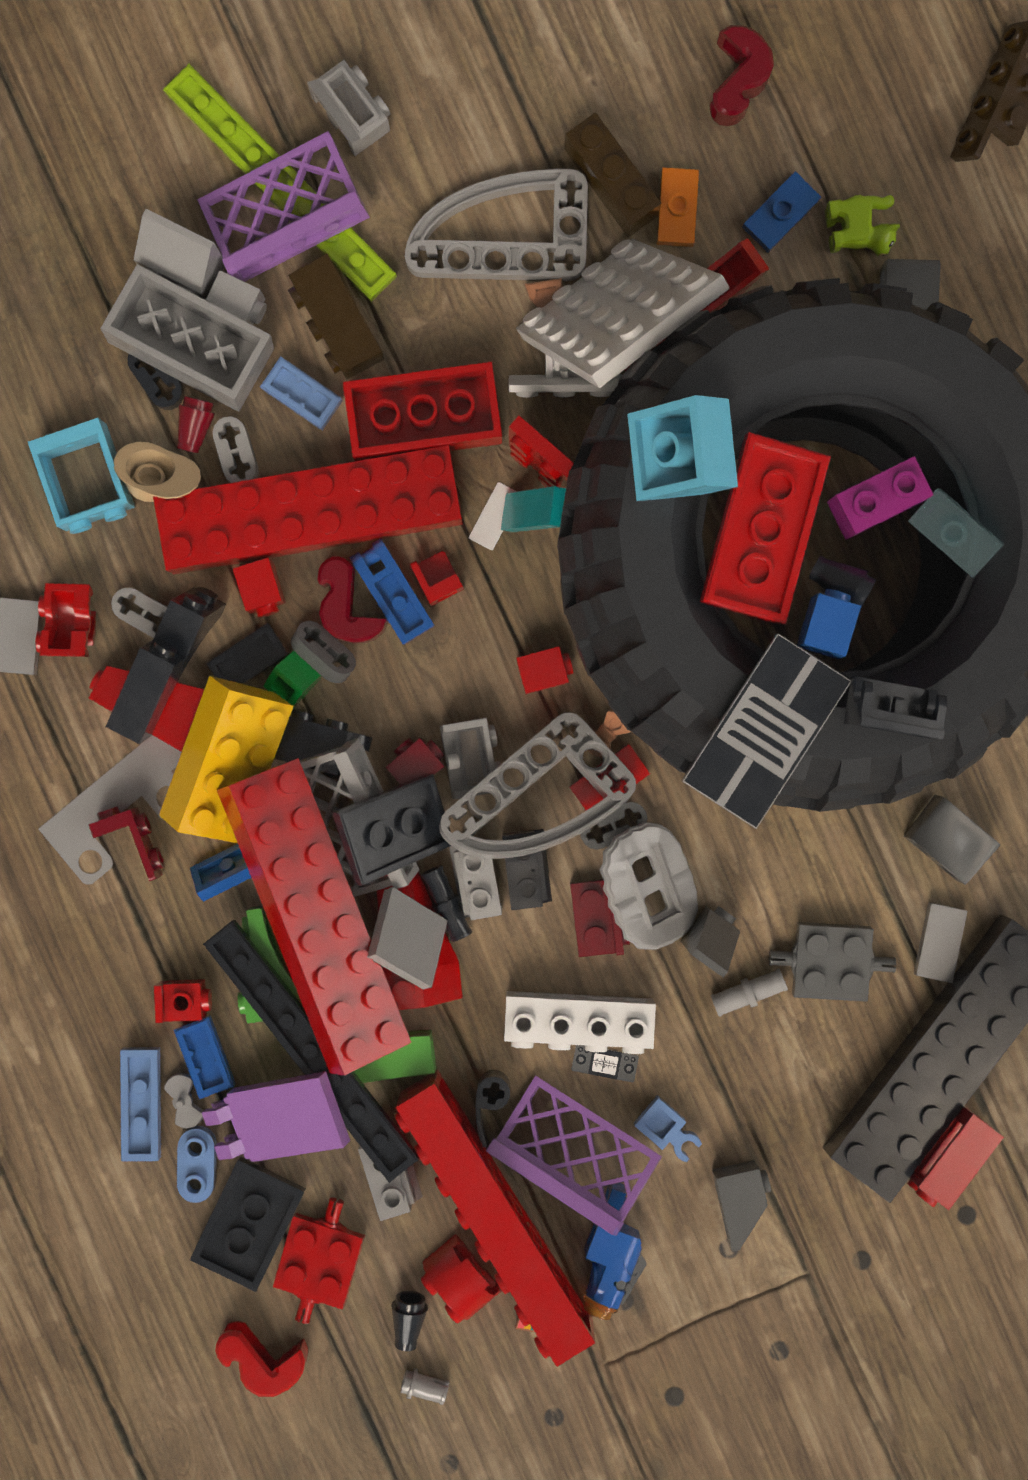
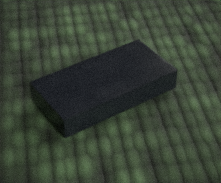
[206,623,289,684]

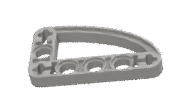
[405,169,588,281]
[439,713,636,859]

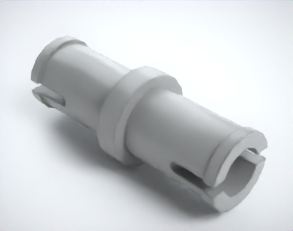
[710,969,788,1017]

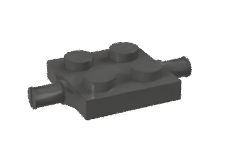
[768,922,896,1002]

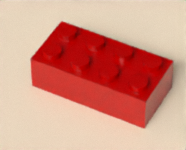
[343,362,502,461]

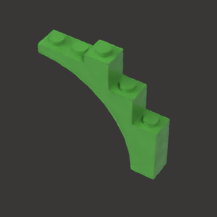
[237,905,436,1083]

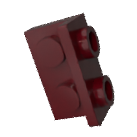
[570,879,630,957]

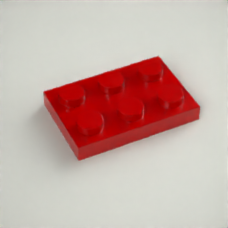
[509,415,574,488]

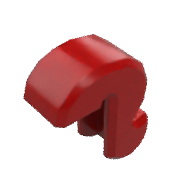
[215,1321,309,1397]

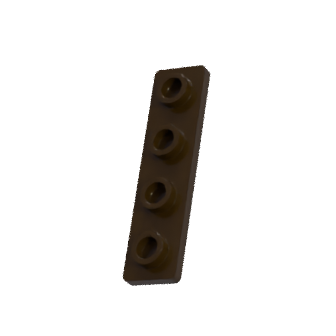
[950,21,1028,162]

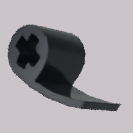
[475,1070,510,1148]

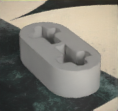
[213,416,259,483]
[111,588,167,638]

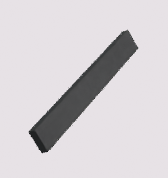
[203,920,419,1183]

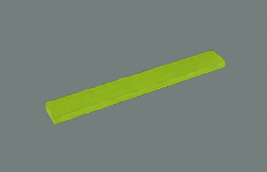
[163,64,397,302]

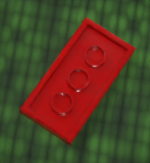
[700,432,831,625]

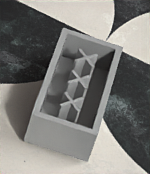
[100,264,274,412]

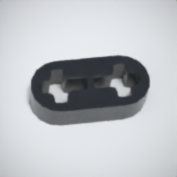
[128,354,184,410]

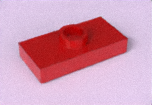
[569,744,650,811]

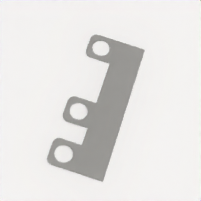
[39,735,182,884]

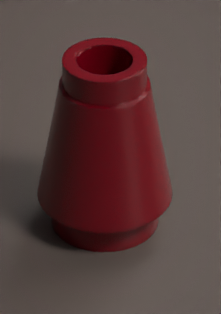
[177,396,215,453]

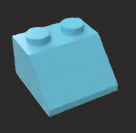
[627,395,738,501]

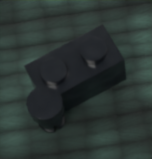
[274,709,373,776]

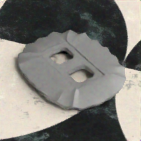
[599,822,698,950]

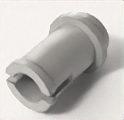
[400,1368,449,1405]

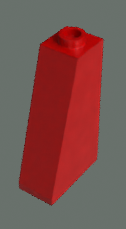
[88,666,204,752]

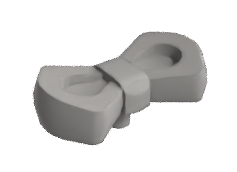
[164,1073,204,1128]

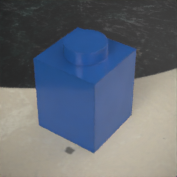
[797,589,861,659]

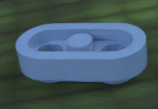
[177,1126,217,1203]

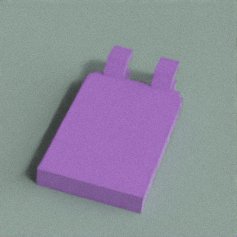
[201,1071,350,1162]

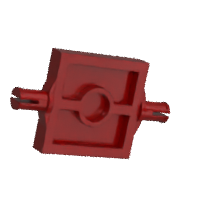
[273,1197,365,1324]

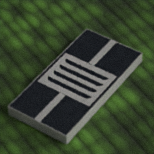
[682,634,851,829]

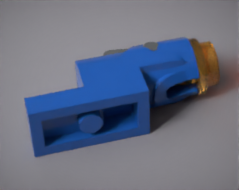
[583,1179,647,1320]

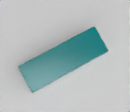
[501,486,566,532]

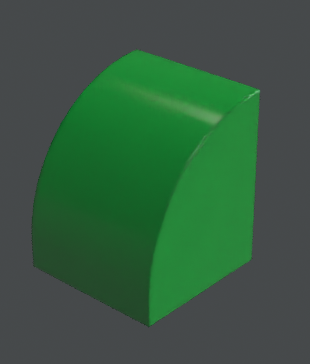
[263,650,322,708]

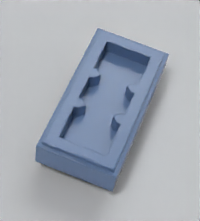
[260,356,343,431]

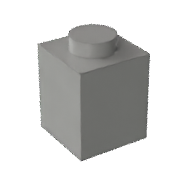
[206,271,267,325]

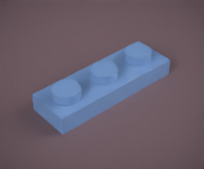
[120,1047,161,1161]

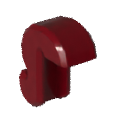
[710,25,774,126]
[317,556,389,644]

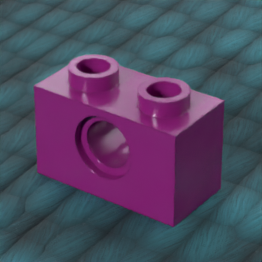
[827,456,934,540]

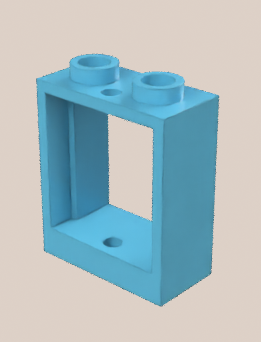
[28,418,135,534]

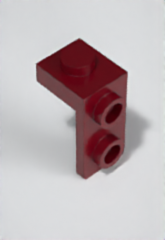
[88,806,165,881]

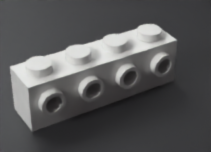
[504,991,656,1054]

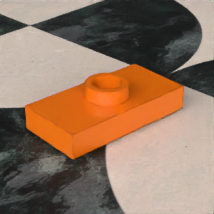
[657,167,699,247]

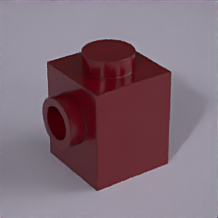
[386,738,445,785]

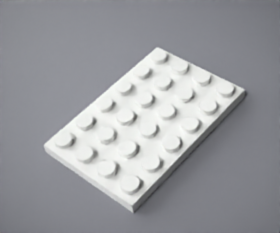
[516,239,730,389]

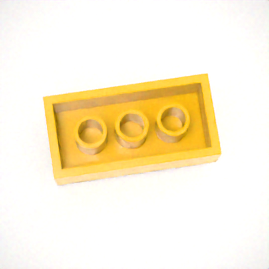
[159,676,293,843]

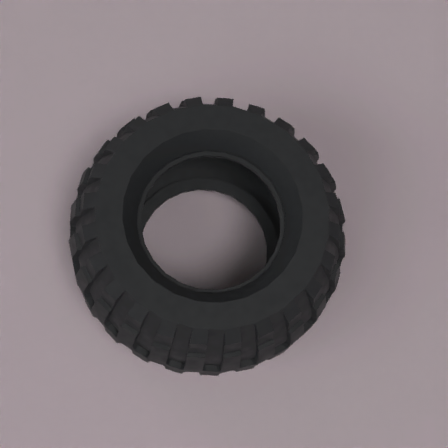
[557,278,1028,812]

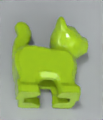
[825,195,900,257]

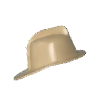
[114,442,201,502]

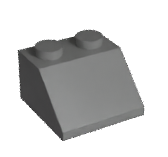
[134,209,225,300]

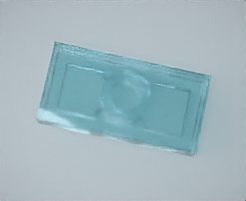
[908,488,1005,578]

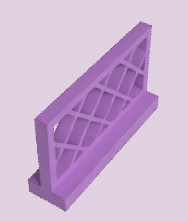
[197,131,370,282]
[486,1076,662,1236]

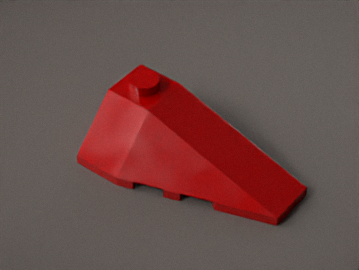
[377,871,463,1010]

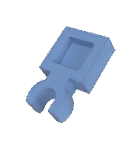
[634,1095,702,1162]

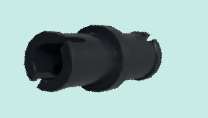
[421,865,473,942]

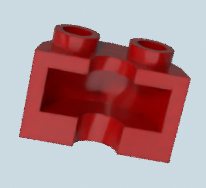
[35,583,96,657]
[420,1234,502,1324]

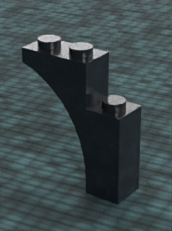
[105,587,226,744]

